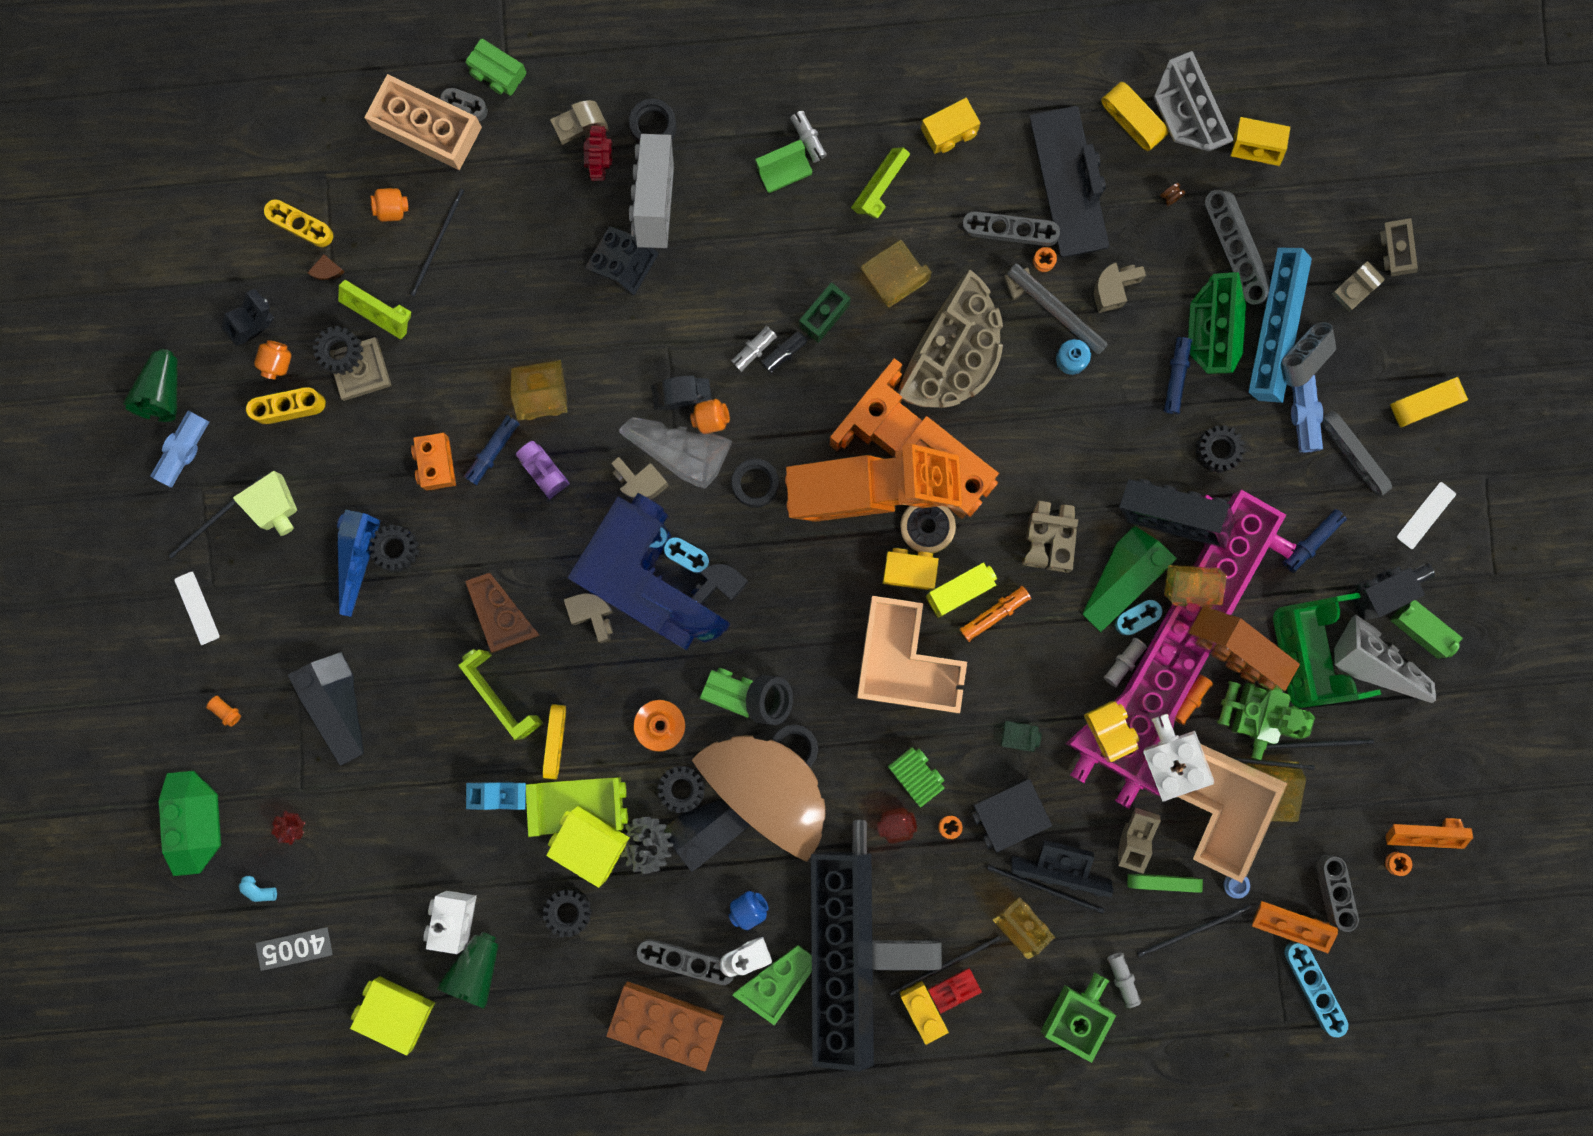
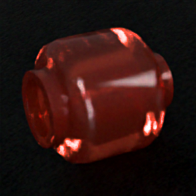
[877,807,917,844]

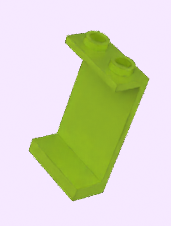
[458,649,544,740]
[526,777,628,837]

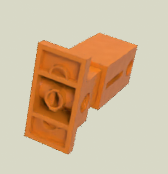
[829,358,999,519]
[785,444,962,522]

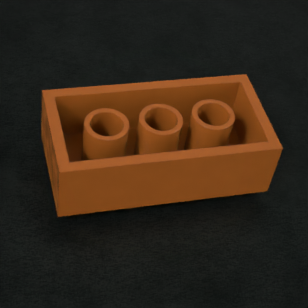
[1188,606,1300,691]
[606,981,724,1072]

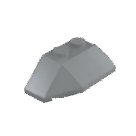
[1154,51,1233,151]

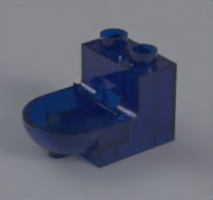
[568,493,731,650]

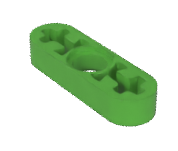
[1127,874,1203,892]

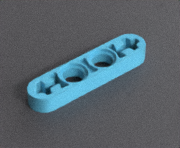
[1285,941,1348,1037]

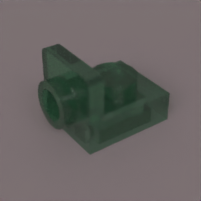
[1001,721,1041,752]

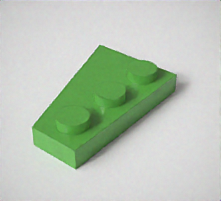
[732,945,812,1026]

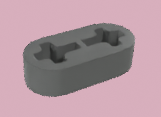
[440,88,488,121]

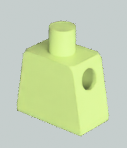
[233,471,297,536]

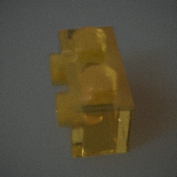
[1164,565,1227,608]
[993,897,1055,959]

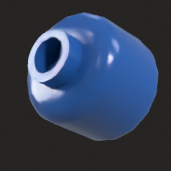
[729,891,768,930]

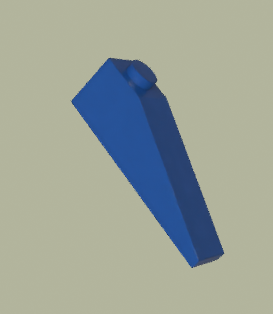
[337,509,381,617]

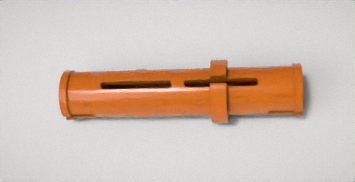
[960,586,1031,642]

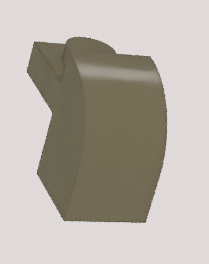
[550,100,609,145]
[1332,261,1385,312]
[1094,263,1146,313]
[611,457,669,501]
[564,594,613,643]
[1118,808,1161,873]

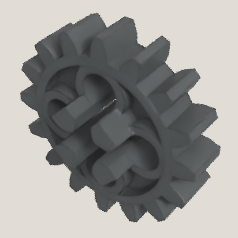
[621,817,673,874]

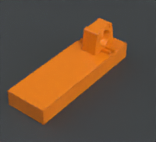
[1386,818,1473,849]
[1252,901,1338,953]

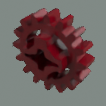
[584,125,612,181]

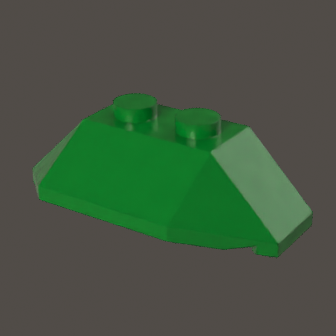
[1188,272,1246,374]
[159,771,221,876]

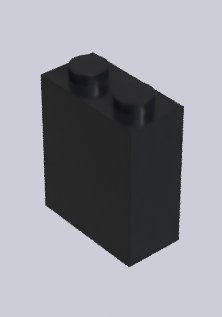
[970,778,1052,853]

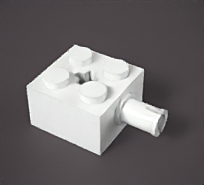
[1143,714,1214,801]
[424,891,476,954]

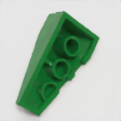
[1082,526,1177,632]

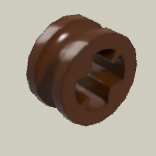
[1160,183,1185,206]

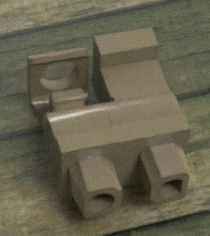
[1022,501,1078,573]

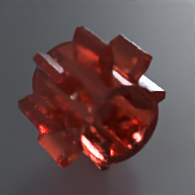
[271,811,306,845]

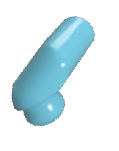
[239,876,277,902]

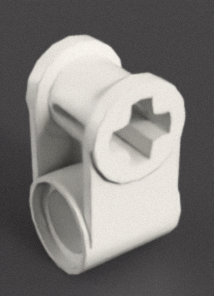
[720,937,772,977]

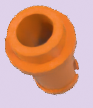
[206,696,241,727]

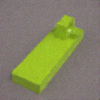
[851,147,910,218]
[338,280,411,339]

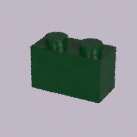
[799,282,851,343]

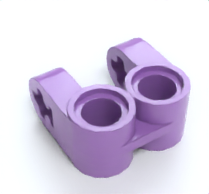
[516,441,570,499]

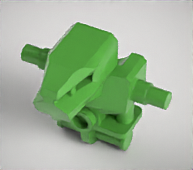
[1217,681,1315,760]

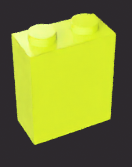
[926,563,997,618]
[546,806,630,888]
[350,976,435,1055]

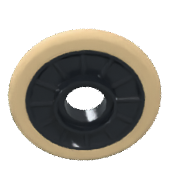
[900,506,956,553]

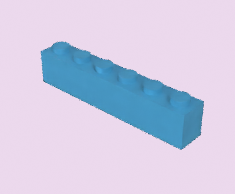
[1249,248,1312,403]

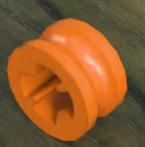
[1033,247,1057,272]
[938,816,963,839]
[1385,852,1412,876]

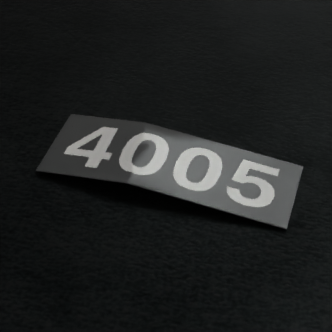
[255,927,333,971]

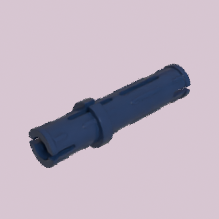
[1163,337,1193,414]
[463,415,520,486]
[1282,509,1347,573]

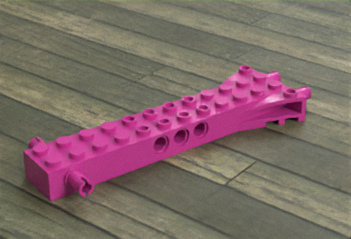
[1065,490,1296,809]

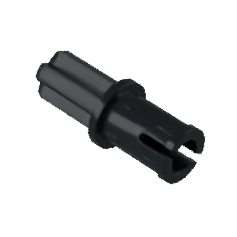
[761,332,807,373]

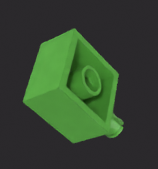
[1041,972,1116,1063]

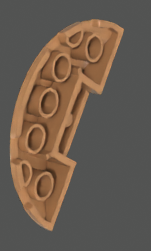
[692,735,825,862]

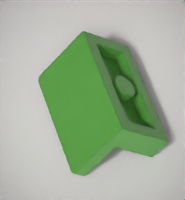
[756,140,812,193]

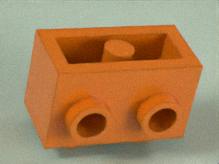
[411,433,456,491]

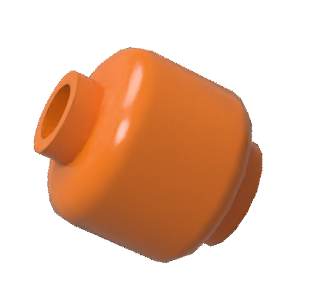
[371,188,408,222]
[254,340,292,379]
[691,399,730,434]

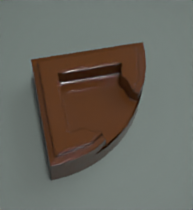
[308,254,344,280]

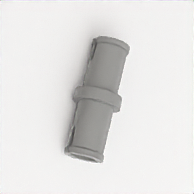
[790,111,827,162]
[730,326,777,372]
[1103,638,1147,687]
[1107,953,1141,1008]

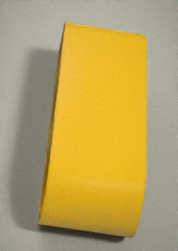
[1101,82,1169,151]
[1390,377,1468,428]
[246,388,326,424]

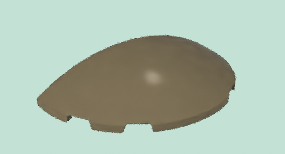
[898,270,1003,408]

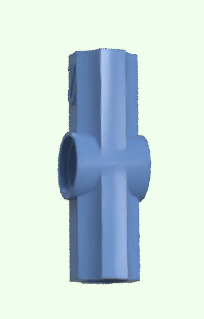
[1291,375,1323,453]
[150,411,209,487]

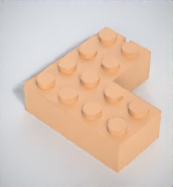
[857,596,967,713]
[1174,744,1288,883]

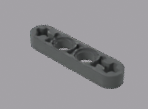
[963,212,1060,246]
[1321,411,1392,497]
[637,939,734,985]

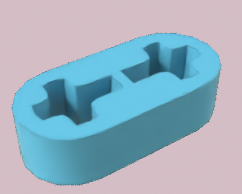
[664,538,709,573]
[1115,600,1162,635]

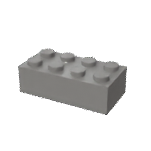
[629,134,674,248]

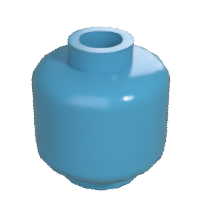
[1056,339,1091,375]

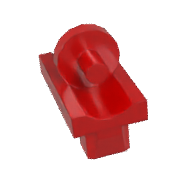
[928,968,982,1014]

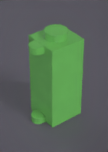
[1390,600,1462,659]

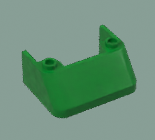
[1273,593,1381,708]

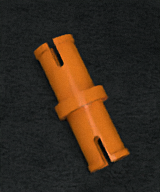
[1175,674,1213,725]

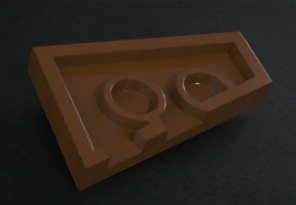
[465,573,540,653]

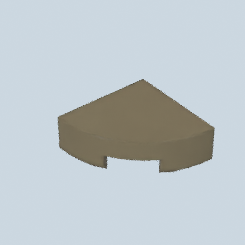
[1004,268,1030,301]

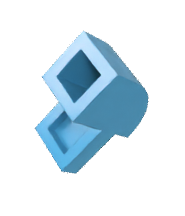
[466,782,526,810]

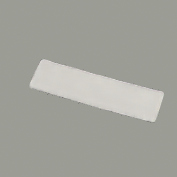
[1397,482,1456,549]
[175,572,219,645]

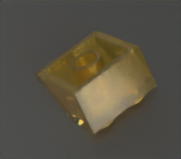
[511,360,567,421]

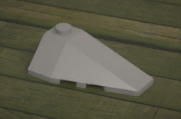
[1334,615,1436,703]

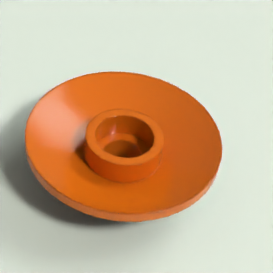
[634,700,685,751]

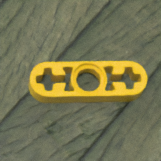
[264,200,333,247]
[543,704,566,779]

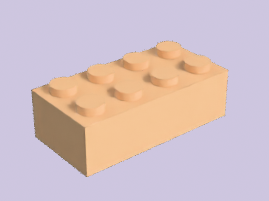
[364,74,482,170]

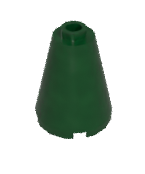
[123,349,178,422]
[437,932,499,1009]

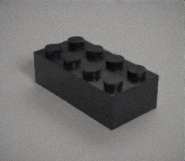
[1119,478,1235,549]

